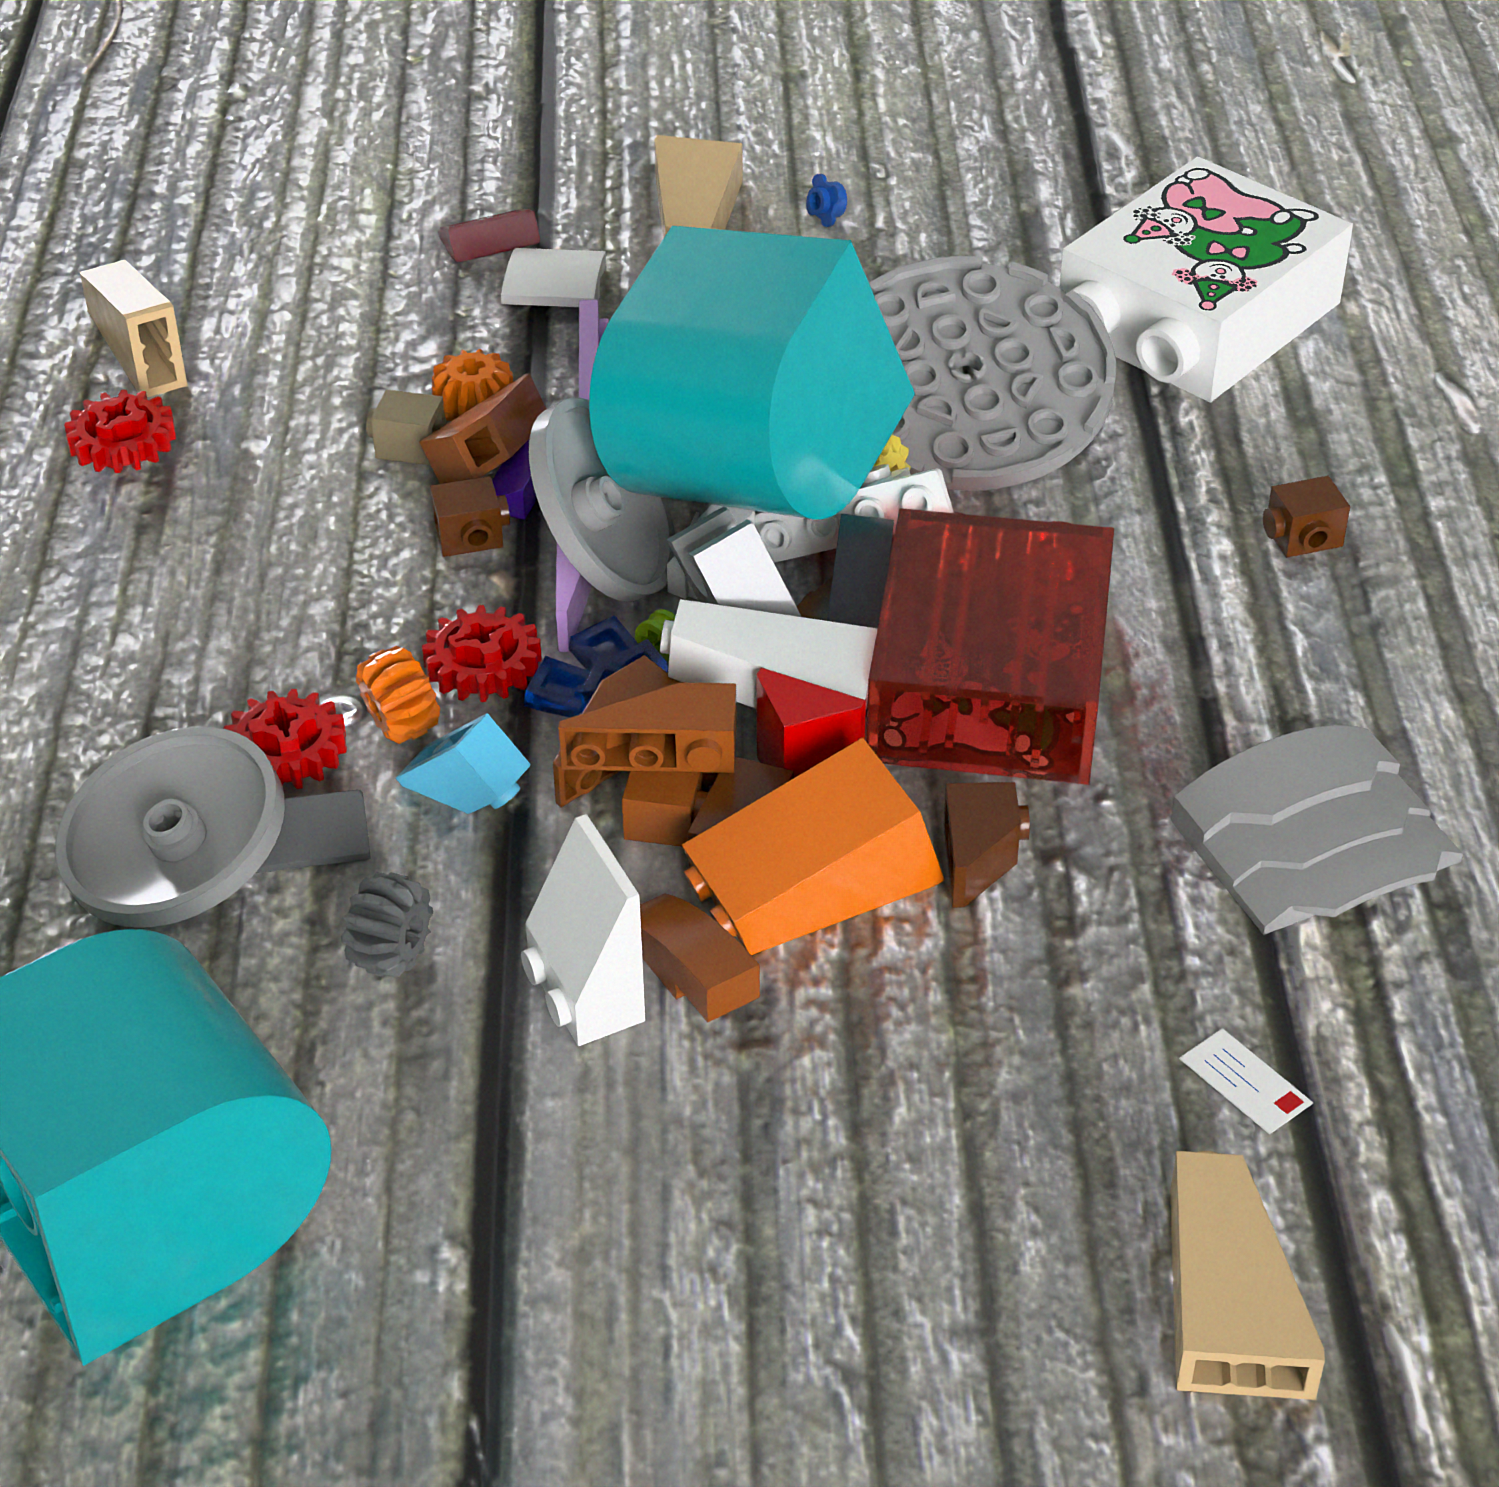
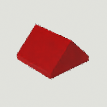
[756,668,866,778]

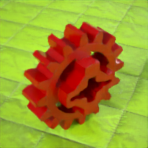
[64,389,177,473]
[422,605,542,702]
[223,689,347,790]

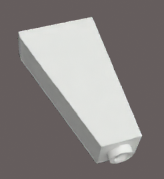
[660,599,879,709]

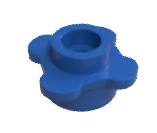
[806,174,847,227]

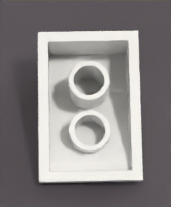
[521,814,645,1046]

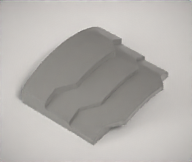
[1171,725,1463,935]

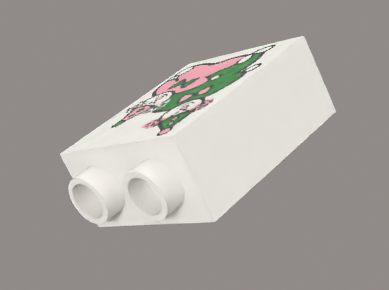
[1060,156,1353,403]

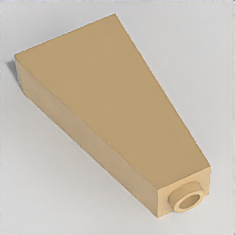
[654,135,743,238]
[80,260,187,398]
[1170,1151,1325,1400]

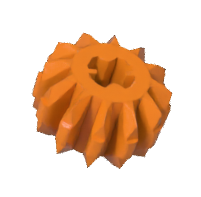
[432,348,513,421]
[356,645,440,744]

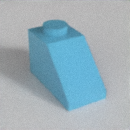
[396,713,531,814]

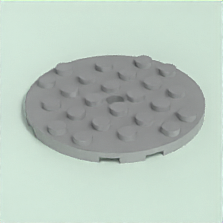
[869,256,1116,490]

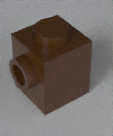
[1263,475,1350,558]
[430,476,510,557]

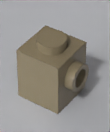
[366,389,446,466]

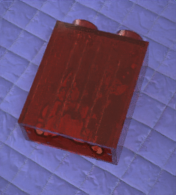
[866,508,1115,785]

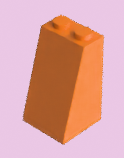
[682,738,945,955]

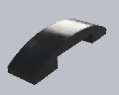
[827,514,894,718]

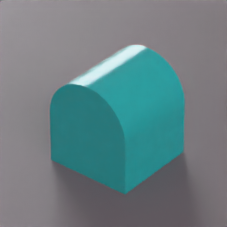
[589,226,915,520]
[0,929,332,1366]

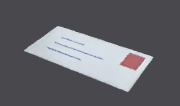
[1179,1028,1313,1135]

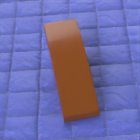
[640,893,760,1023]

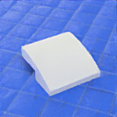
[501,248,606,307]

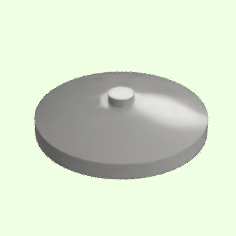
[529,398,675,602]
[55,726,285,928]

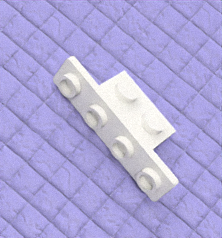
[755,464,954,563]

